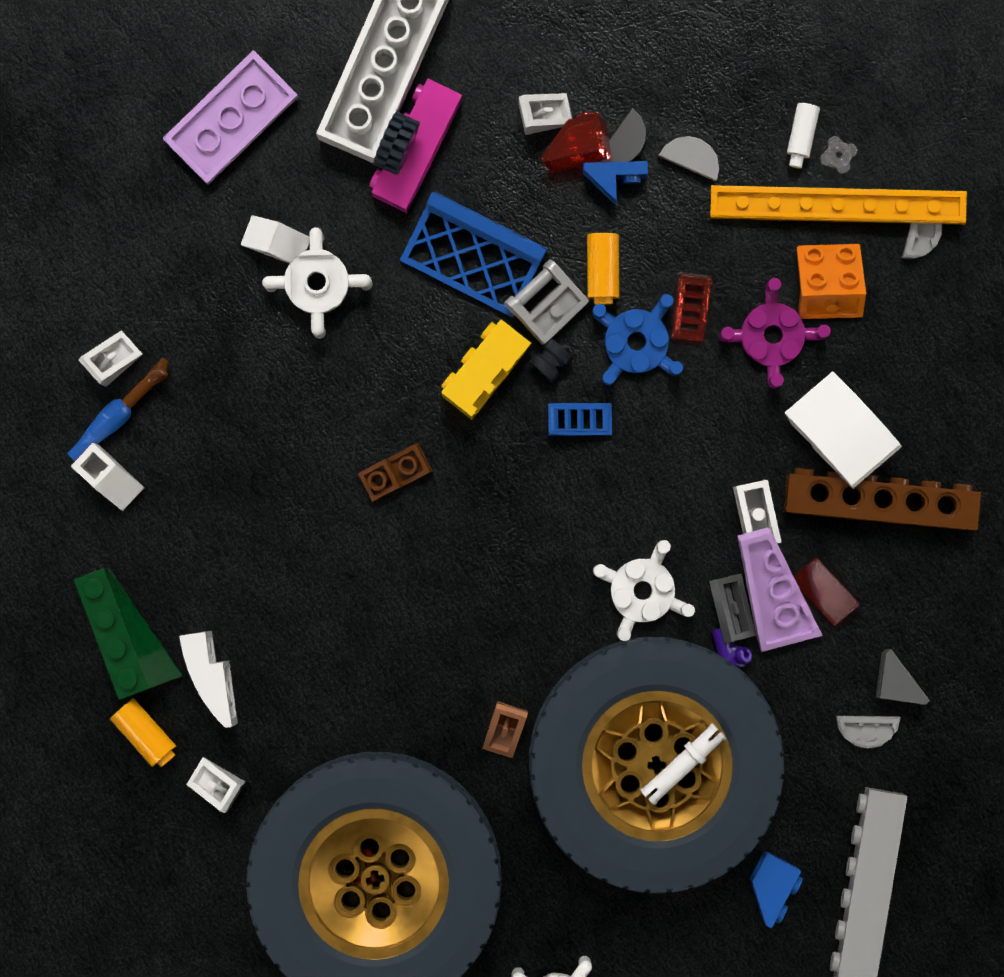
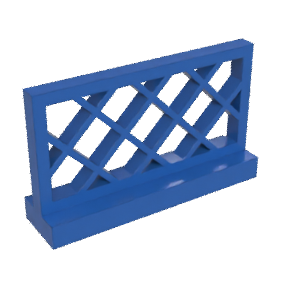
[400,192,548,317]

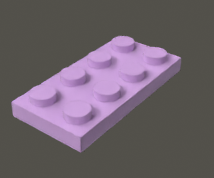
[163,50,298,185]

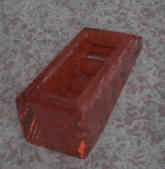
[671,272,712,342]

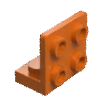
[797,244,866,319]

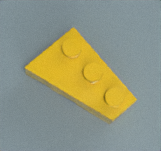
[441,320,531,420]

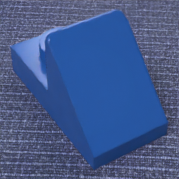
[583,161,648,204]

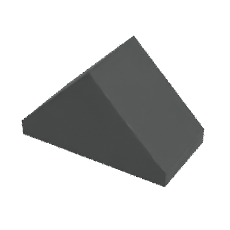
[876,649,930,705]

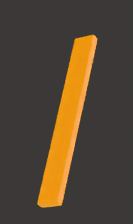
[710,185,967,225]

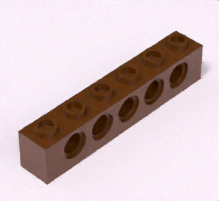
[783,468,981,531]

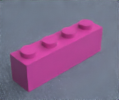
[369,79,462,213]

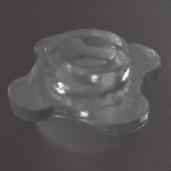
[820,136,857,173]

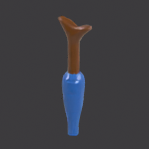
[67,358,168,461]

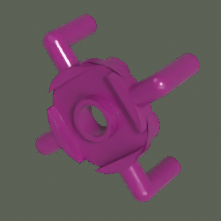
[719,278,831,389]

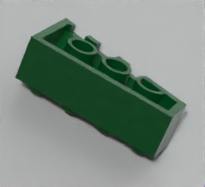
[74,568,183,700]

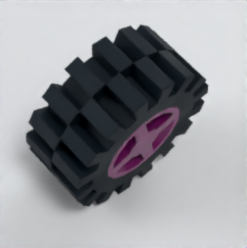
[373,111,420,175]

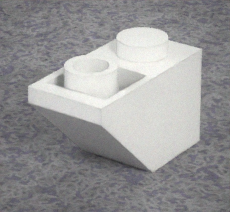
[71,443,144,511]

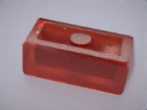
[794,557,860,626]

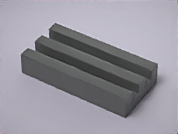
[709,574,756,643]

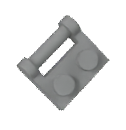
[504,259,589,344]

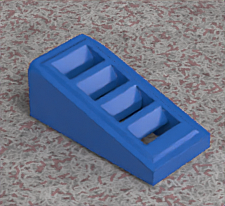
[548,403,612,436]

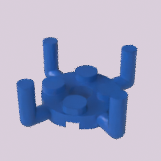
[592,294,683,386]

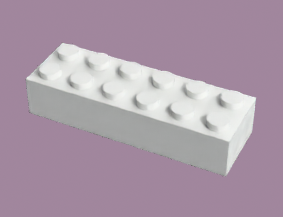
[316,0,449,163]

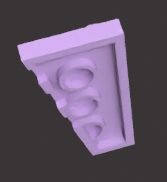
[738,527,823,652]

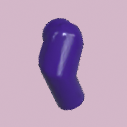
[711,628,752,667]

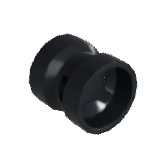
[529,338,573,383]

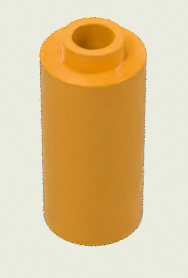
[587,233,619,305]
[110,698,176,767]

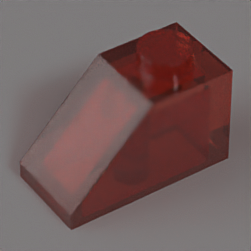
[542,111,612,173]

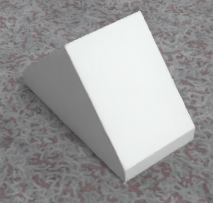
[518,93,573,135]
[241,215,310,264]
[79,330,142,387]
[187,757,245,813]

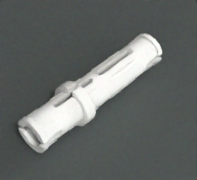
[640,723,727,805]

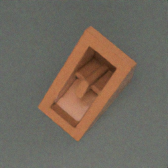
[482,701,528,758]

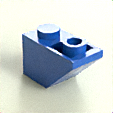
[750,850,803,928]

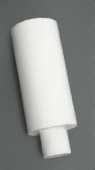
[787,103,820,168]

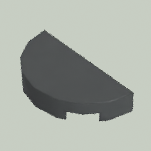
[596,108,646,163]

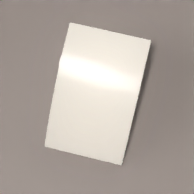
[785,371,902,488]
[179,631,238,728]

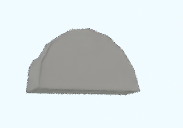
[658,136,719,182]
[902,223,942,259]
[836,716,900,749]

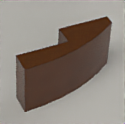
[358,443,433,502]

